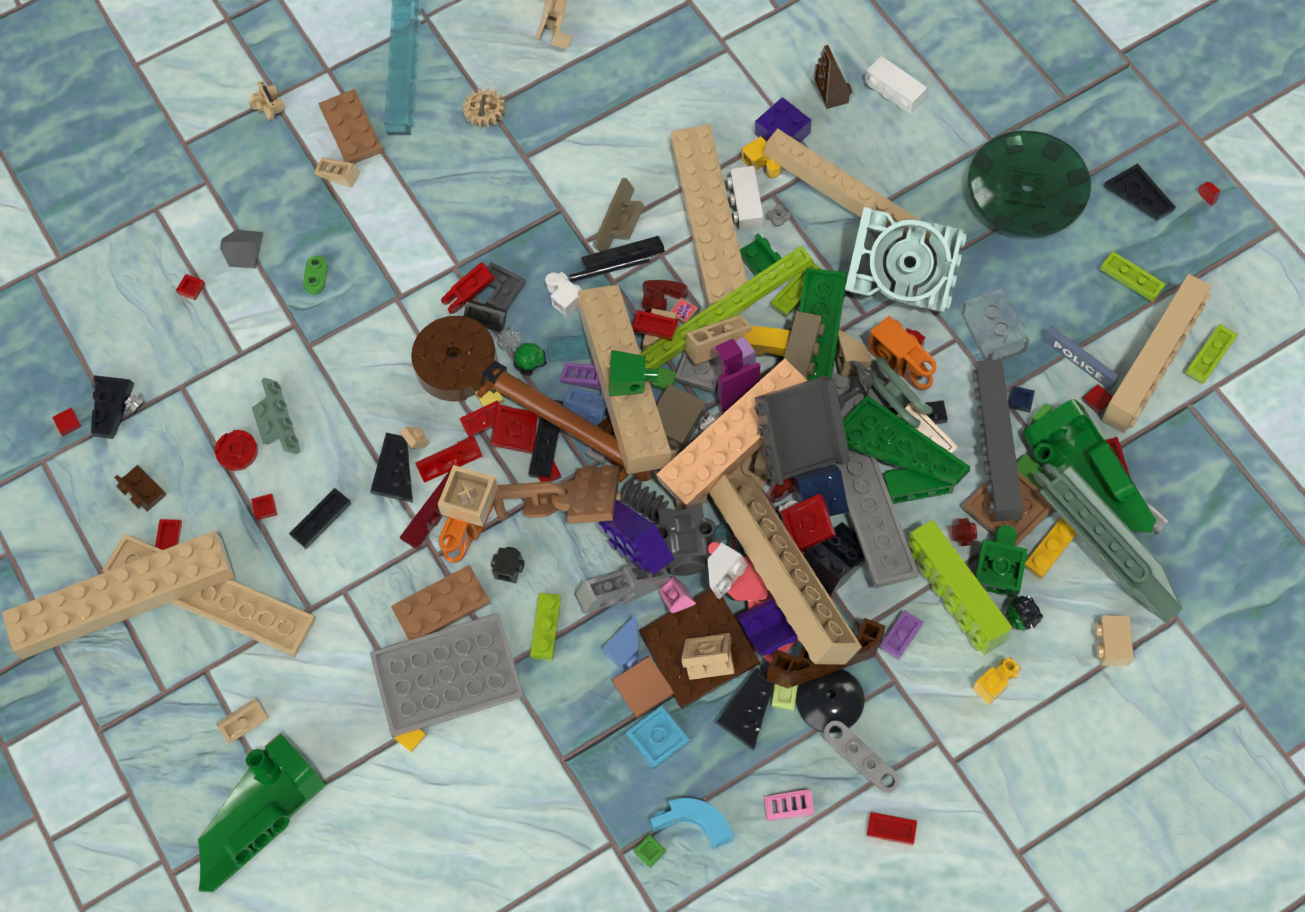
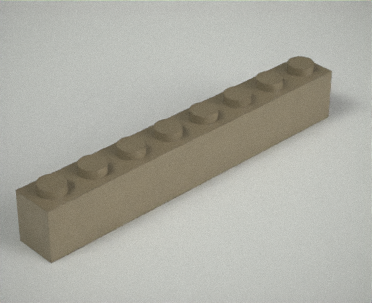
[754,311,825,478]

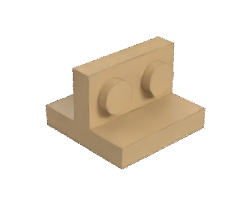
[681,633,735,680]

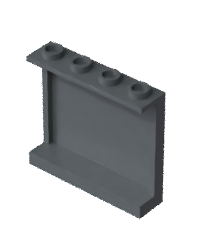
[754,376,850,485]

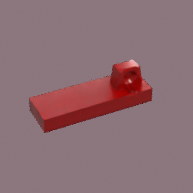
[415,436,483,483]

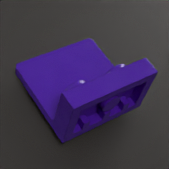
[737,598,797,656]

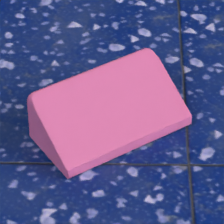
[659,576,696,613]

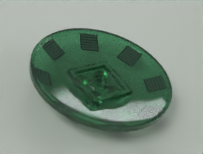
[967,131,1091,237]

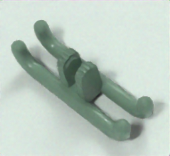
[869,357,932,427]

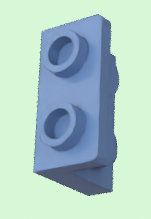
[563,386,608,426]

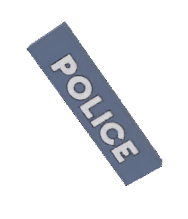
[1043,326,1119,390]

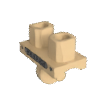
[249,81,284,121]

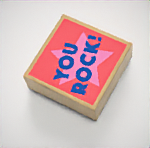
[670,298,698,324]

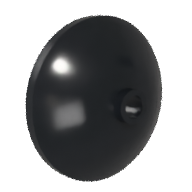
[796,669,865,734]

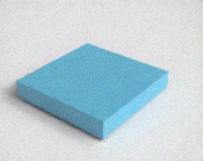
[626,705,690,769]

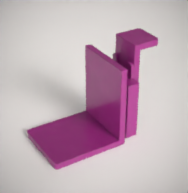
[715,339,761,414]

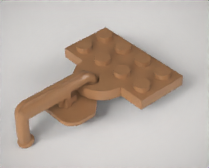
[493,465,620,523]

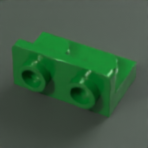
[740,233,781,276]

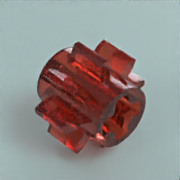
[642,291,668,313]
[952,518,977,546]

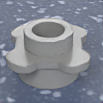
[766,204,791,226]
[125,393,144,413]

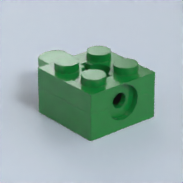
[974,525,1028,597]

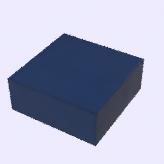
[1009,386,1035,413]

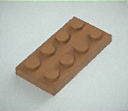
[318,89,384,164]
[391,565,491,640]

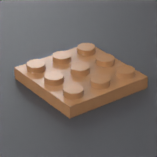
[962,472,1054,546]

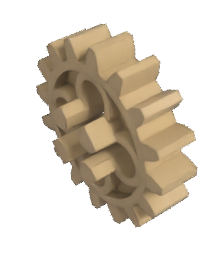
[463,88,505,128]

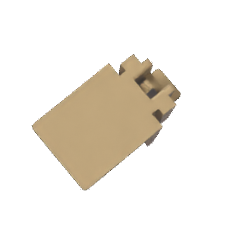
[535,0,572,49]

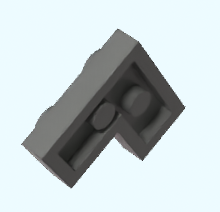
[486,262,526,310]

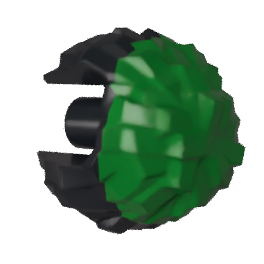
[513,343,547,376]
[1005,596,1043,631]

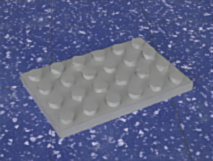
[370,613,524,738]

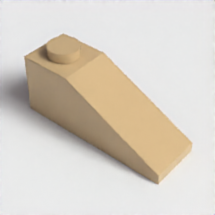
[685,314,752,365]

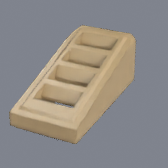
[314,157,360,187]

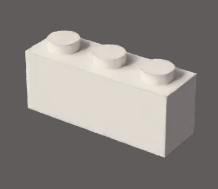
[865,56,927,114]
[727,166,763,231]

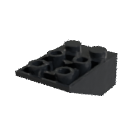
[803,522,865,596]

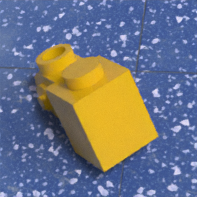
[741,136,782,178]
[973,657,1021,705]

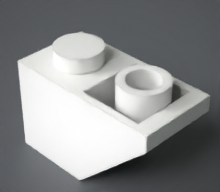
[708,543,748,599]

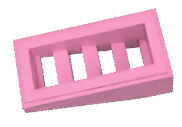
[764,790,814,821]

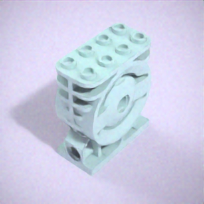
[845,207,967,312]

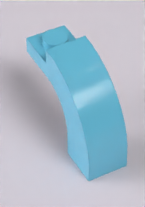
[650,798,734,849]

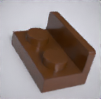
[114,465,166,512]

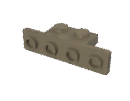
[594,178,644,251]

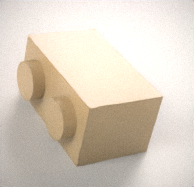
[1095,615,1134,666]

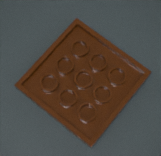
[639,589,761,709]

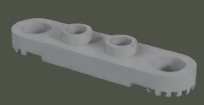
[824,721,900,793]

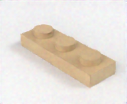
[897,402,958,453]

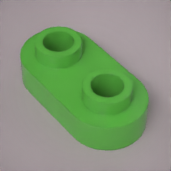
[303,255,328,295]

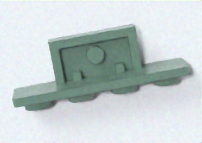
[252,378,301,454]

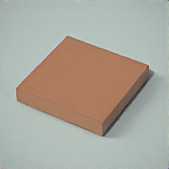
[612,656,674,719]

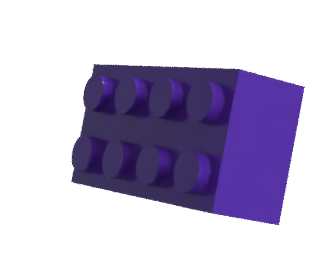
[598,499,674,575]

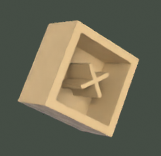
[438,465,498,527]

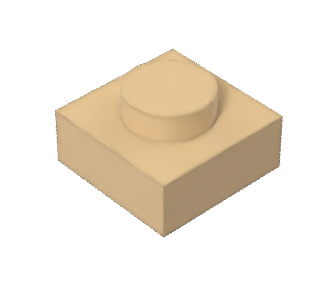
[400,427,430,448]

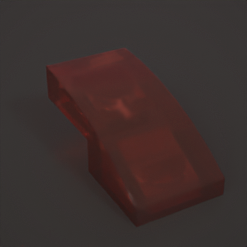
[643,280,688,301]
[770,477,796,504]

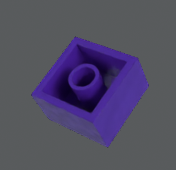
[755,97,811,143]

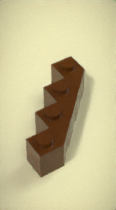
[766,618,886,689]

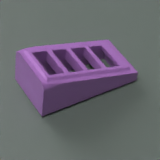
[560,362,602,390]

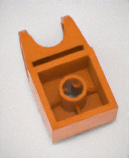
[867,316,937,391]
[439,502,494,563]

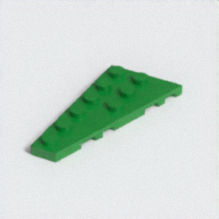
[843,396,971,485]

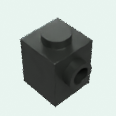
[491,547,525,584]

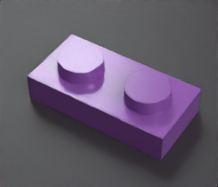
[880,610,924,660]

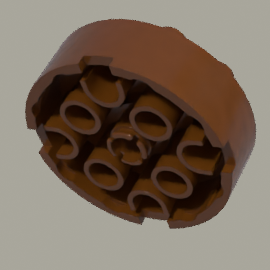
[411,316,498,402]

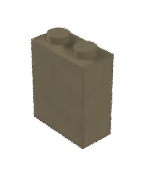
[657,384,707,451]

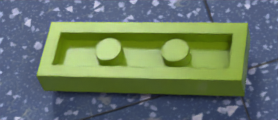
[1100,251,1166,302]
[771,263,823,317]
[1185,324,1238,384]
[530,593,562,661]

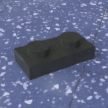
[464,300,507,332]

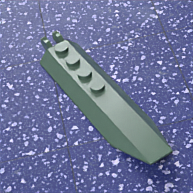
[1033,463,1182,623]

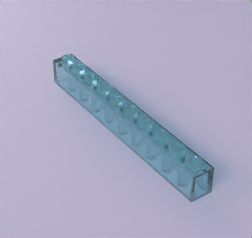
[384,0,421,136]

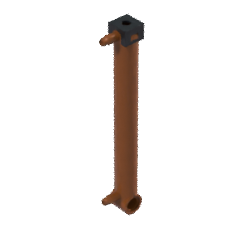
[477,361,654,482]

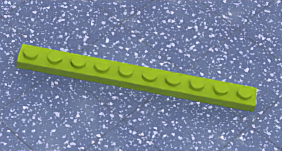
[640,245,814,369]

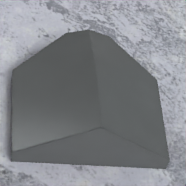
[220,230,263,269]

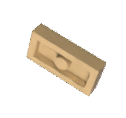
[216,698,269,744]

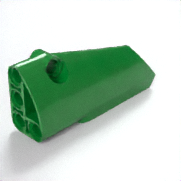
[1023,399,1157,533]
[198,733,327,893]

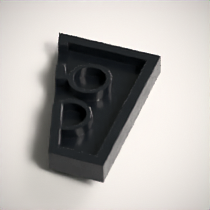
[1104,163,1176,220]
[91,375,134,439]
[370,432,413,503]
[716,668,774,750]

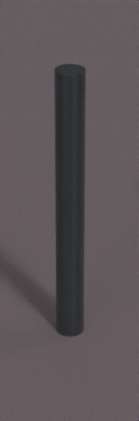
[569,257,650,282]

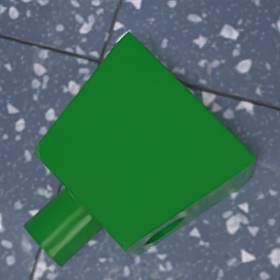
[609,350,658,396]

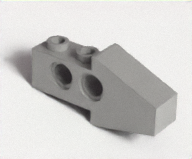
[576,563,670,613]

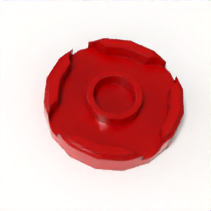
[214,430,258,471]

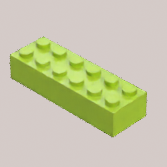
[908,519,1012,655]

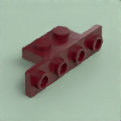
[400,471,451,549]

